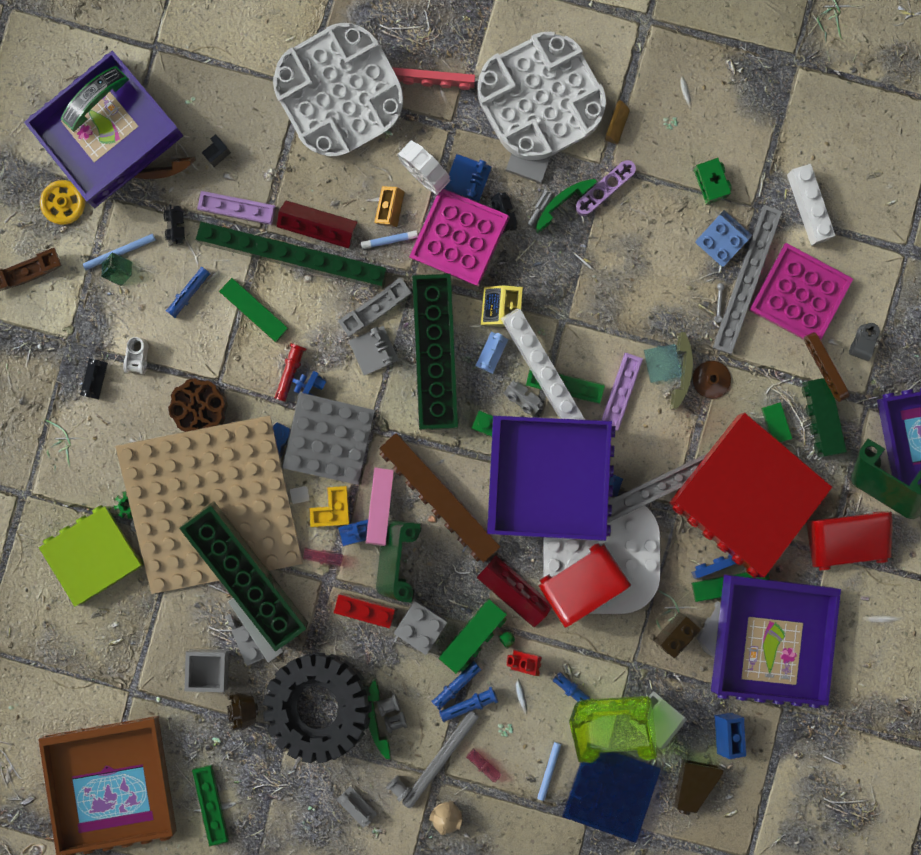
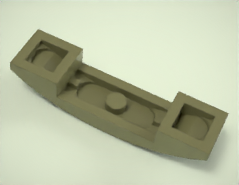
[670,332,693,410]

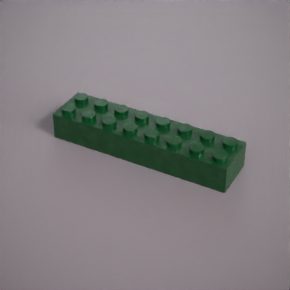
[412,274,458,431]
[179,501,308,652]

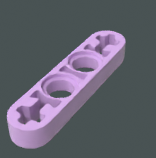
[575,160,636,216]

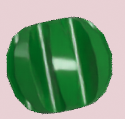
[114,491,133,519]

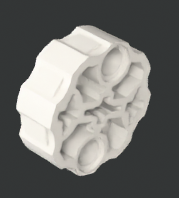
[397,140,451,195]

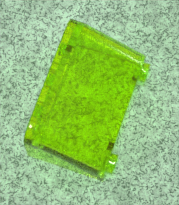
[569,696,657,763]

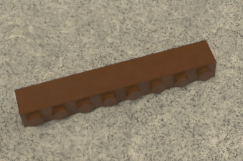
[379,433,500,563]

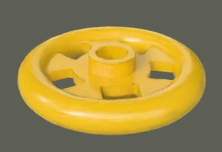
[40,180,85,225]

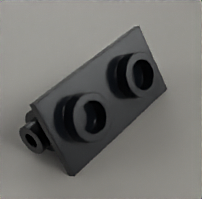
[491,192,518,234]
[163,204,185,246]
[80,358,108,400]

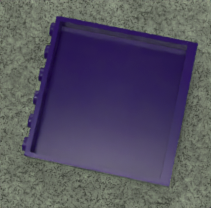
[487,416,616,541]

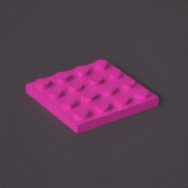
[409,189,510,287]
[749,243,853,340]

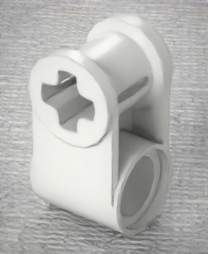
[123,337,149,375]

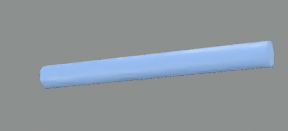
[83,233,156,270]

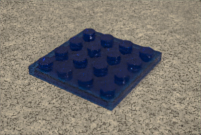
[562,741,661,843]

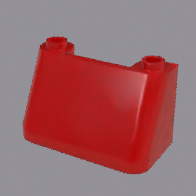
[806,511,893,570]
[538,542,631,628]

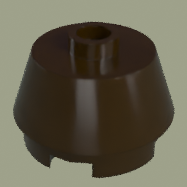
[227,692,258,732]

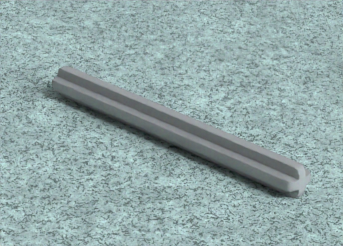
[402,711,479,808]

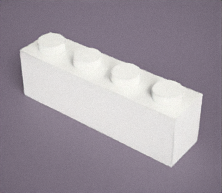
[787,164,835,246]

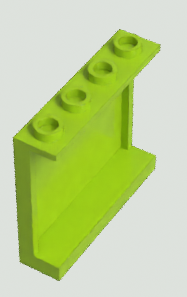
[38,505,144,607]

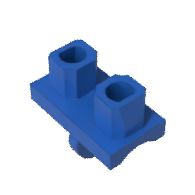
[292,371,326,396]
[338,519,368,547]

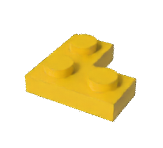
[309,486,350,527]

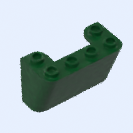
[851,439,921,519]

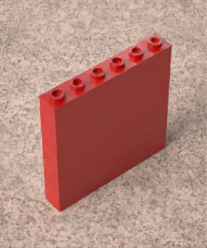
[669,412,832,578]

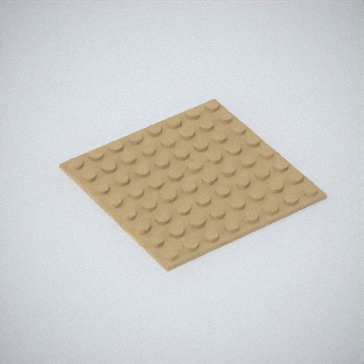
[115,415,303,594]

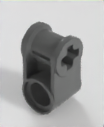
[849,323,880,361]

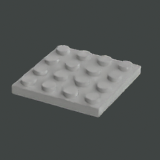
[282,392,375,485]

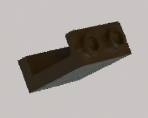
[653,612,701,658]

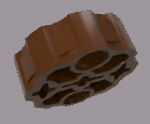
[168,378,228,432]

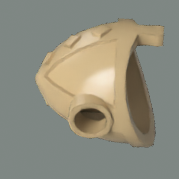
[429,801,462,835]

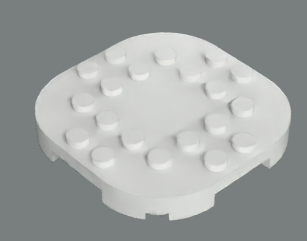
[273,23,403,156]
[477,32,606,160]
[543,497,660,614]

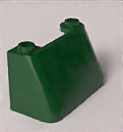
[376,520,422,603]

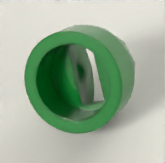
[498,632,515,649]

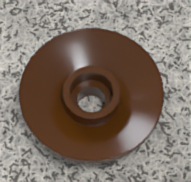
[693,361,731,399]

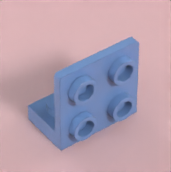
[695,210,752,267]

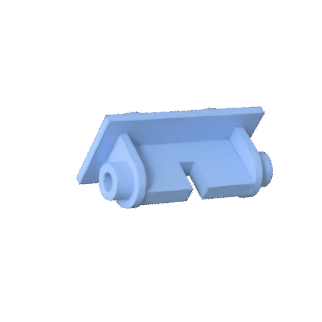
[475,331,509,374]

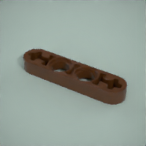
[804,332,849,402]

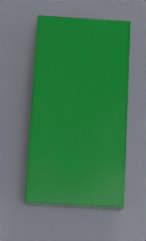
[761,402,792,442]

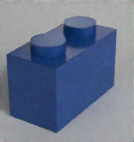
[715,713,746,759]

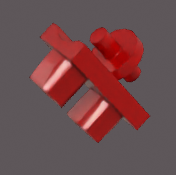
[506,650,542,676]

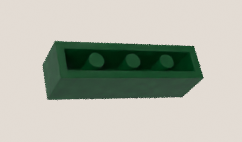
[802,378,847,457]

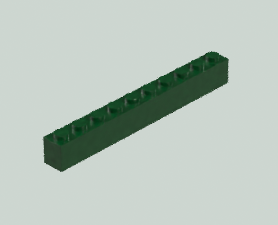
[196,221,388,290]

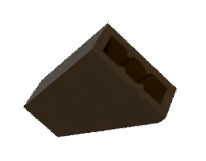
[674,759,724,815]

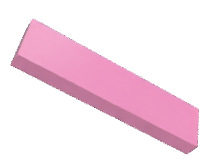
[365,468,394,546]

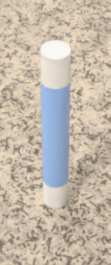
[361,231,418,250]

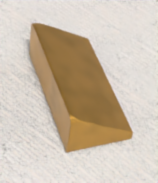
[605,100,630,144]
[374,186,405,227]

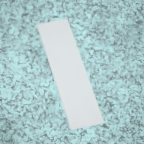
[228,598,283,663]

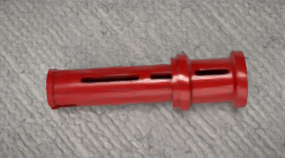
[274,343,307,402]

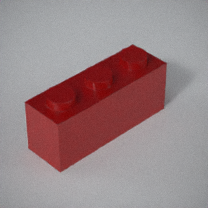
[334,593,396,629]

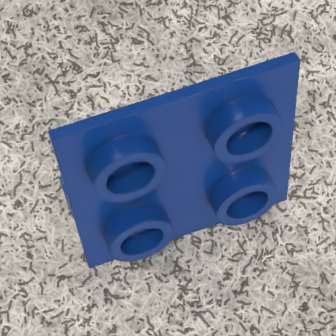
[444,154,492,202]

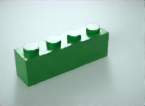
[439,598,507,674]

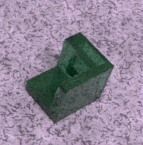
[101,252,132,286]

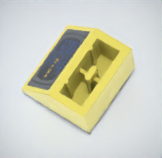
[481,286,523,327]

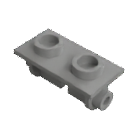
[503,380,543,416]
[337,786,377,828]

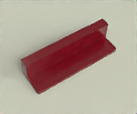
[277,200,357,249]
[477,555,552,627]

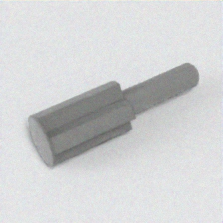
[528,190,554,227]

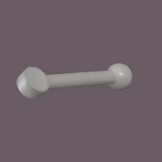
[714,283,725,323]

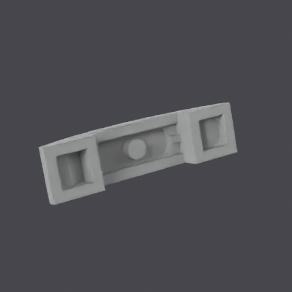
[338,277,412,337]

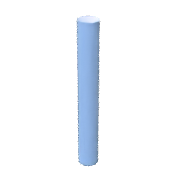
[537,742,562,801]

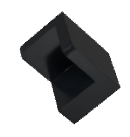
[202,134,231,167]

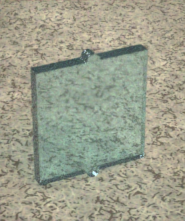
[644,344,682,383]

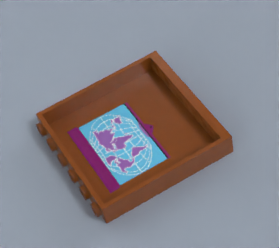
[38,716,177,855]

